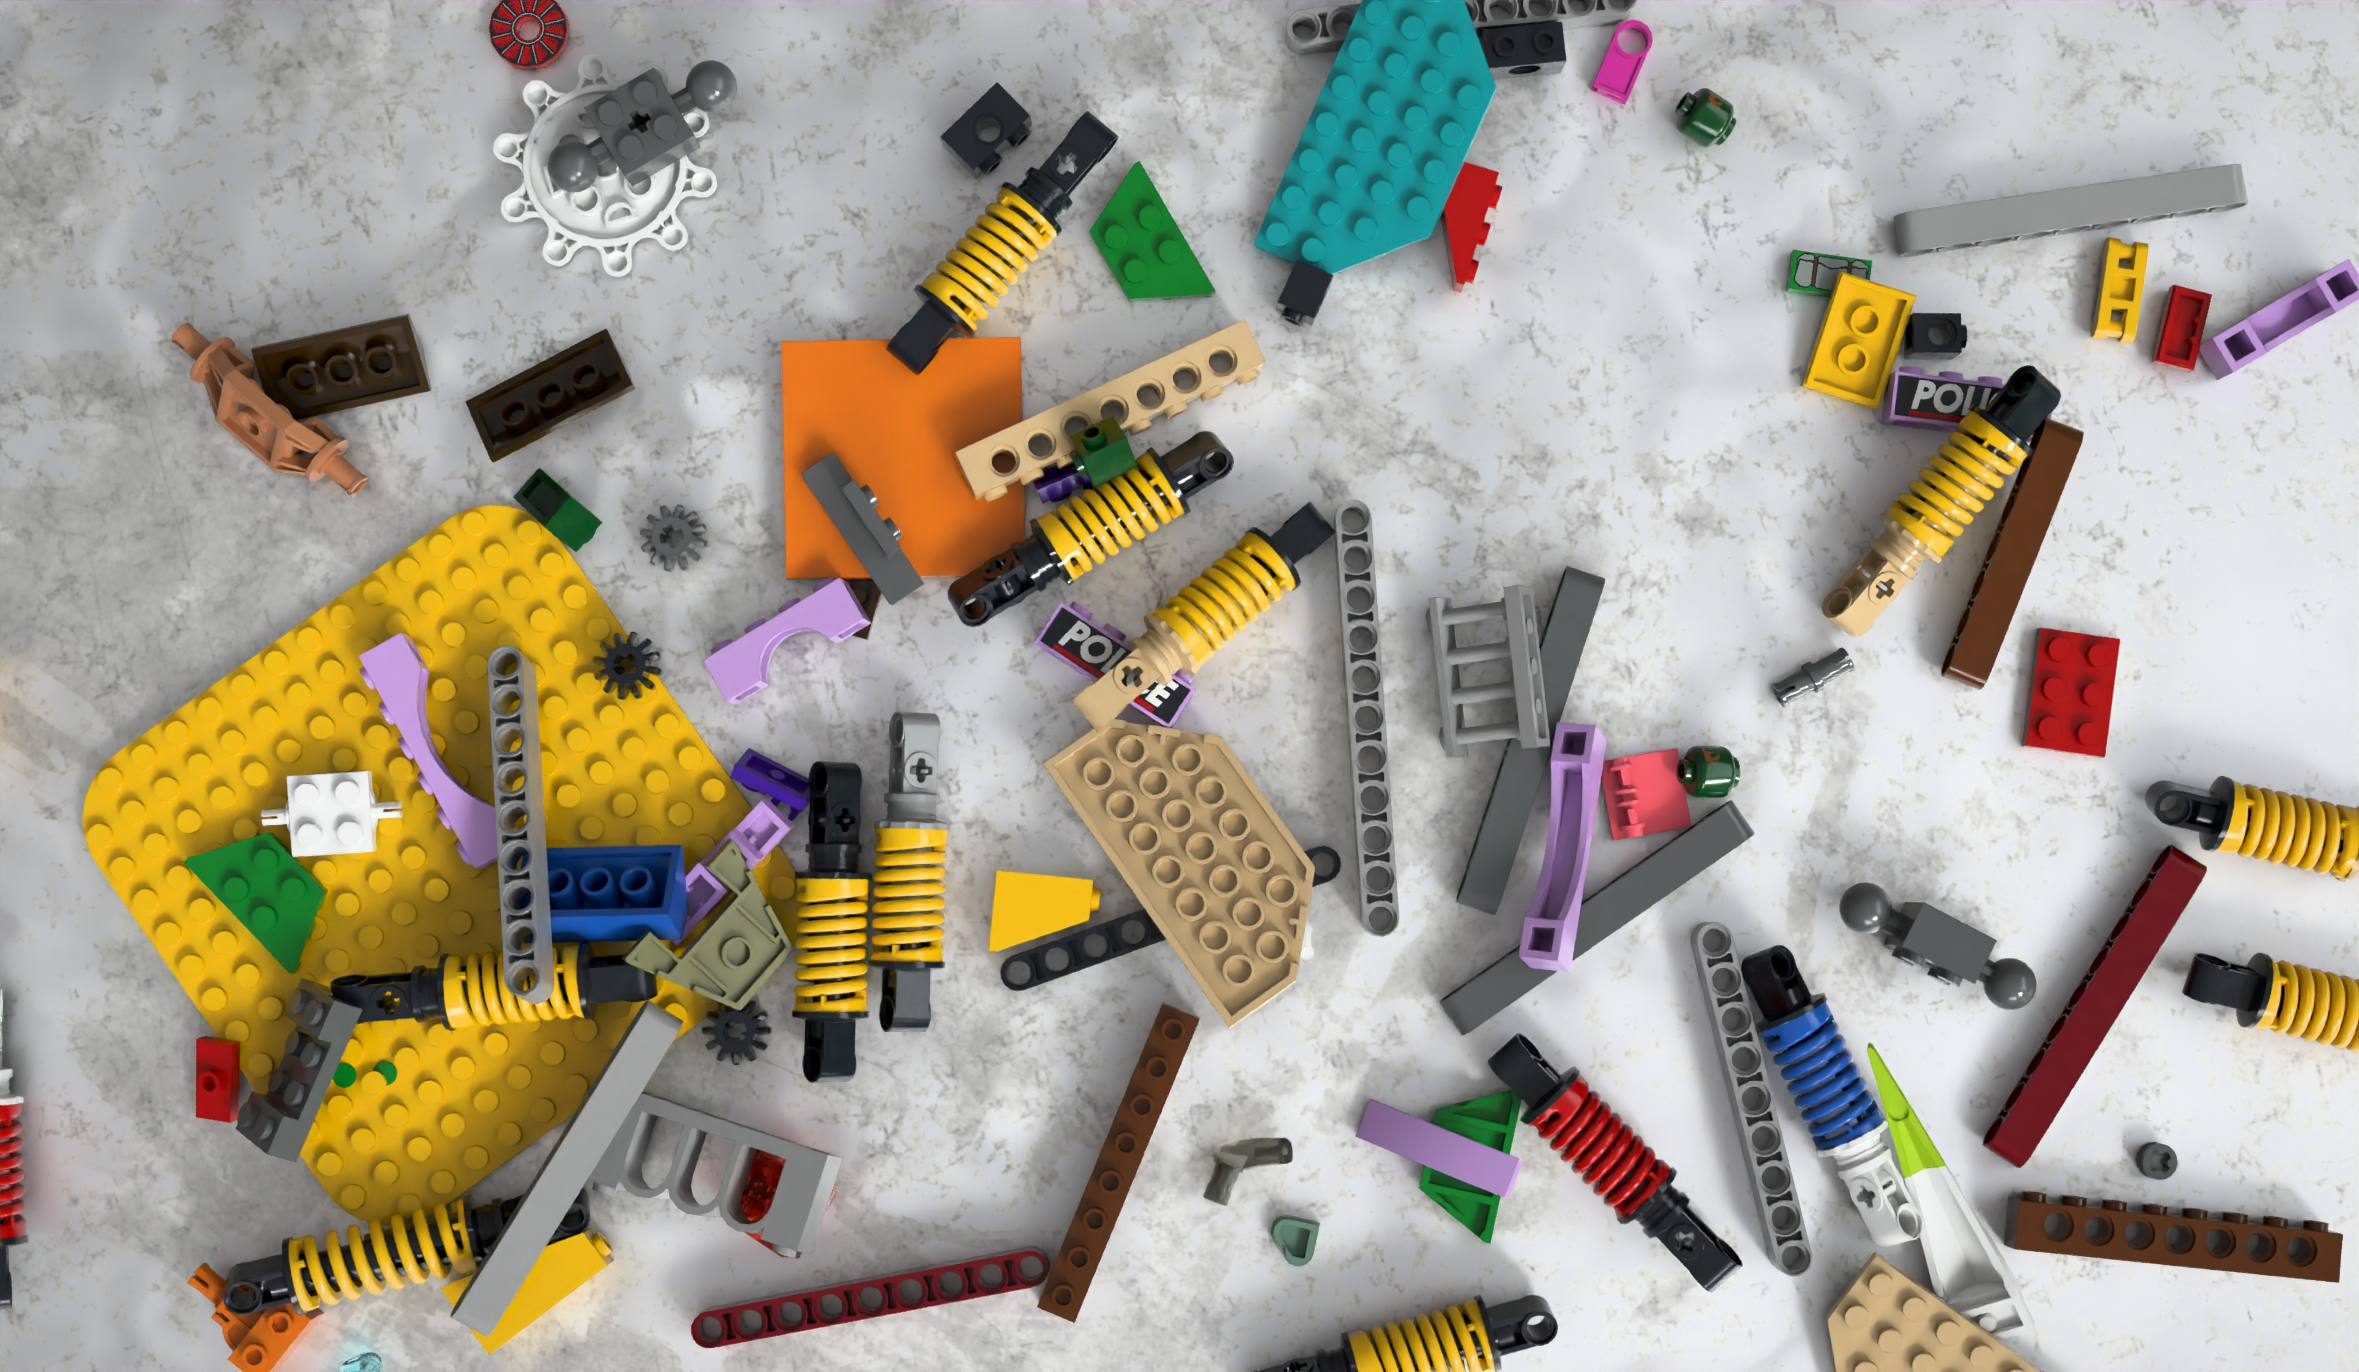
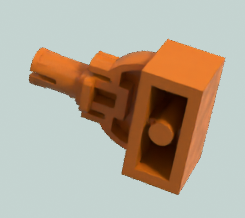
[187,1263,324,1372]

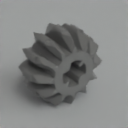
[640,504,709,573]

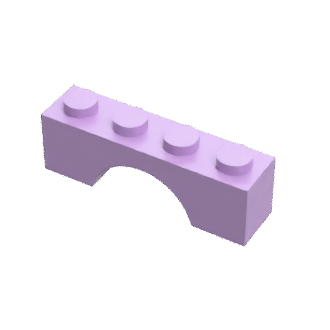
[2199,259,2359,380]
[703,577,871,705]

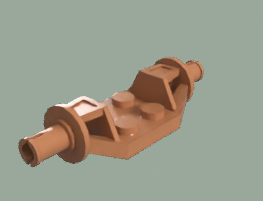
[171,322,368,497]

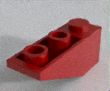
[1441,162,1503,293]

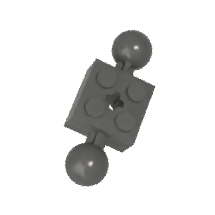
[547,60,737,193]
[1839,882,2037,1010]

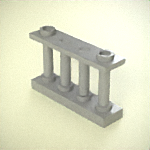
[1426,585,1551,758]

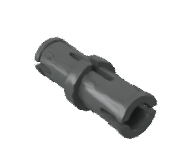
[1771,647,1855,707]

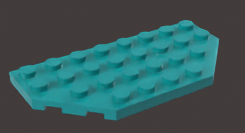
[1253,0,1498,275]

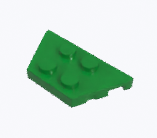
[1089,161,1216,302]
[184,832,328,974]
[1418,1089,1522,1244]

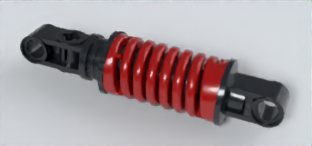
[1488,1033,1743,1293]

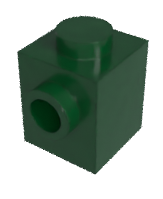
[1069,416,1138,487]

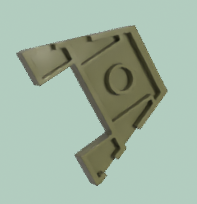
[622,839,794,1011]

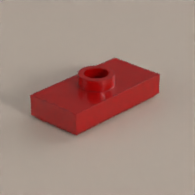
[2151,285,2212,373]
[196,1036,240,1123]

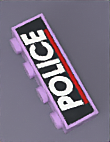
[1881,366,2052,443]
[1035,601,1196,728]

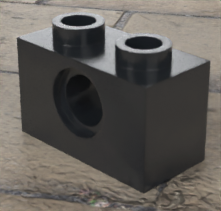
[1479,22,1566,80]
[940,82,1032,179]

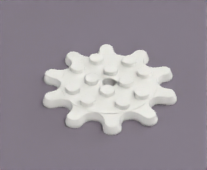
[493,54,717,277]

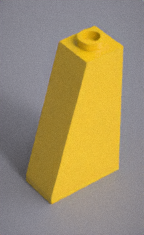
[441,1228,614,1355]

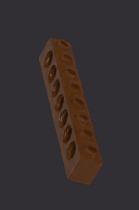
[1037,1002,1200,1323]
[2004,1191,2343,1283]

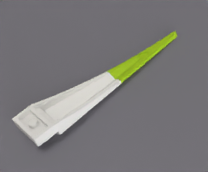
[1867,1042,2035,1340]

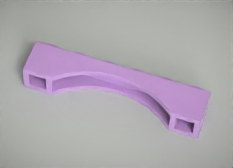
[359,632,517,869]
[1518,722,1607,972]

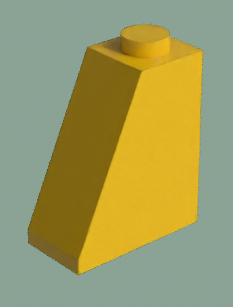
[988,870,1101,952]

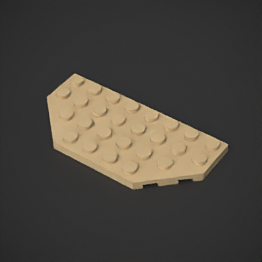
[1043,719,1315,1029]
[1826,1252,2044,1372]

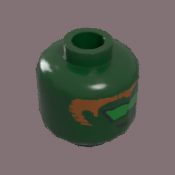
[1675,88,1736,148]
[1677,746,1740,798]

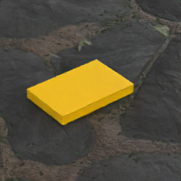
[1801,271,1917,410]

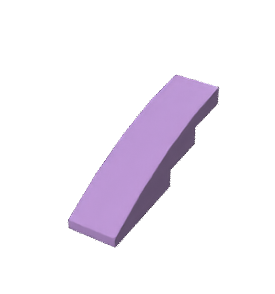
[671,797,795,946]
[1356,1099,1523,1199]

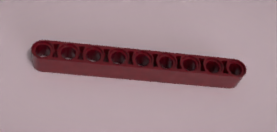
[1982,844,2207,1168]
[691,1246,1050,1348]

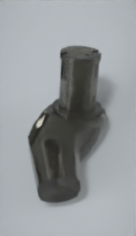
[1203,1138,1293,1206]

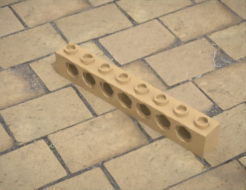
[955,319,1266,502]

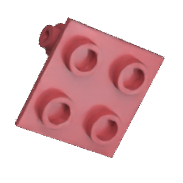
[1601,748,1692,840]

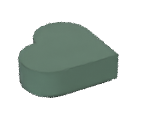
[1271,1215,1320,1266]

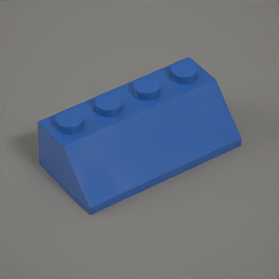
[519,845,688,943]

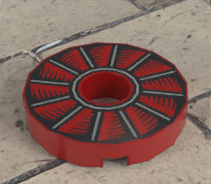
[489,0,569,70]

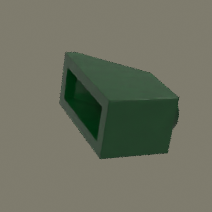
[513,468,603,552]

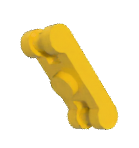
[2090,237,2149,344]

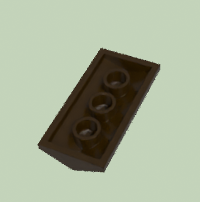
[251,314,431,420]
[466,329,635,463]

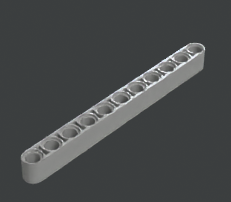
[1333,500,1399,937]

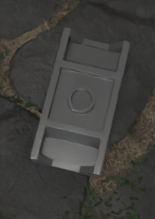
[235,978,363,1162]

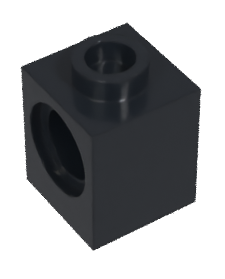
[1276,259,1334,326]
[1904,313,1967,360]

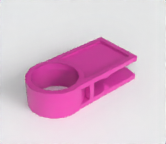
[1591,20,1653,105]

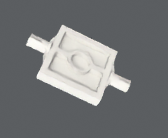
[261,771,403,857]

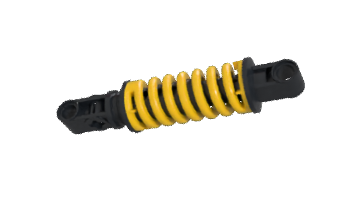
[223,1187,590,1316]

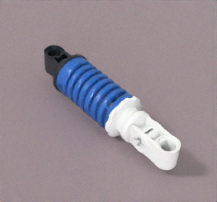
[1741,945,1923,1247]

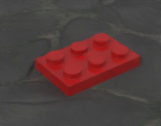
[2022,628,2120,758]

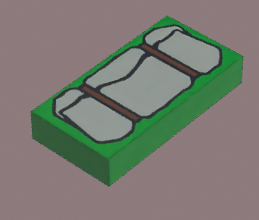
[1786,250,1872,297]

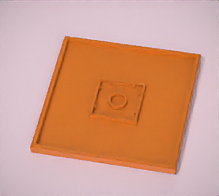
[781,337,1025,580]

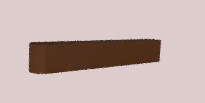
[1941,418,2084,690]

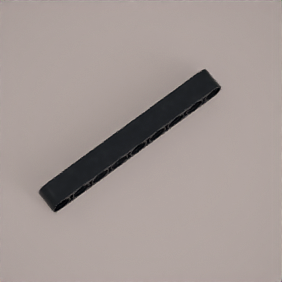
[1000,846,1341,991]

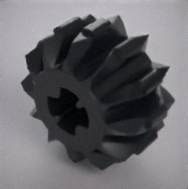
[593,632,663,700]
[702,1000,772,1065]

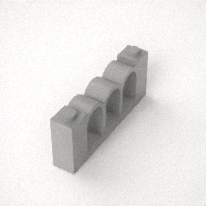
[587,1092,843,1258]

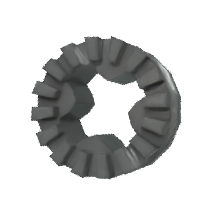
[2135,1142,2178,1180]

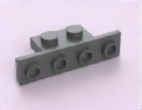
[802,452,924,605]

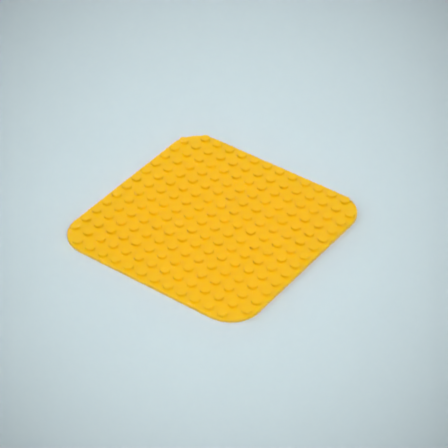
[83,505,804,1226]

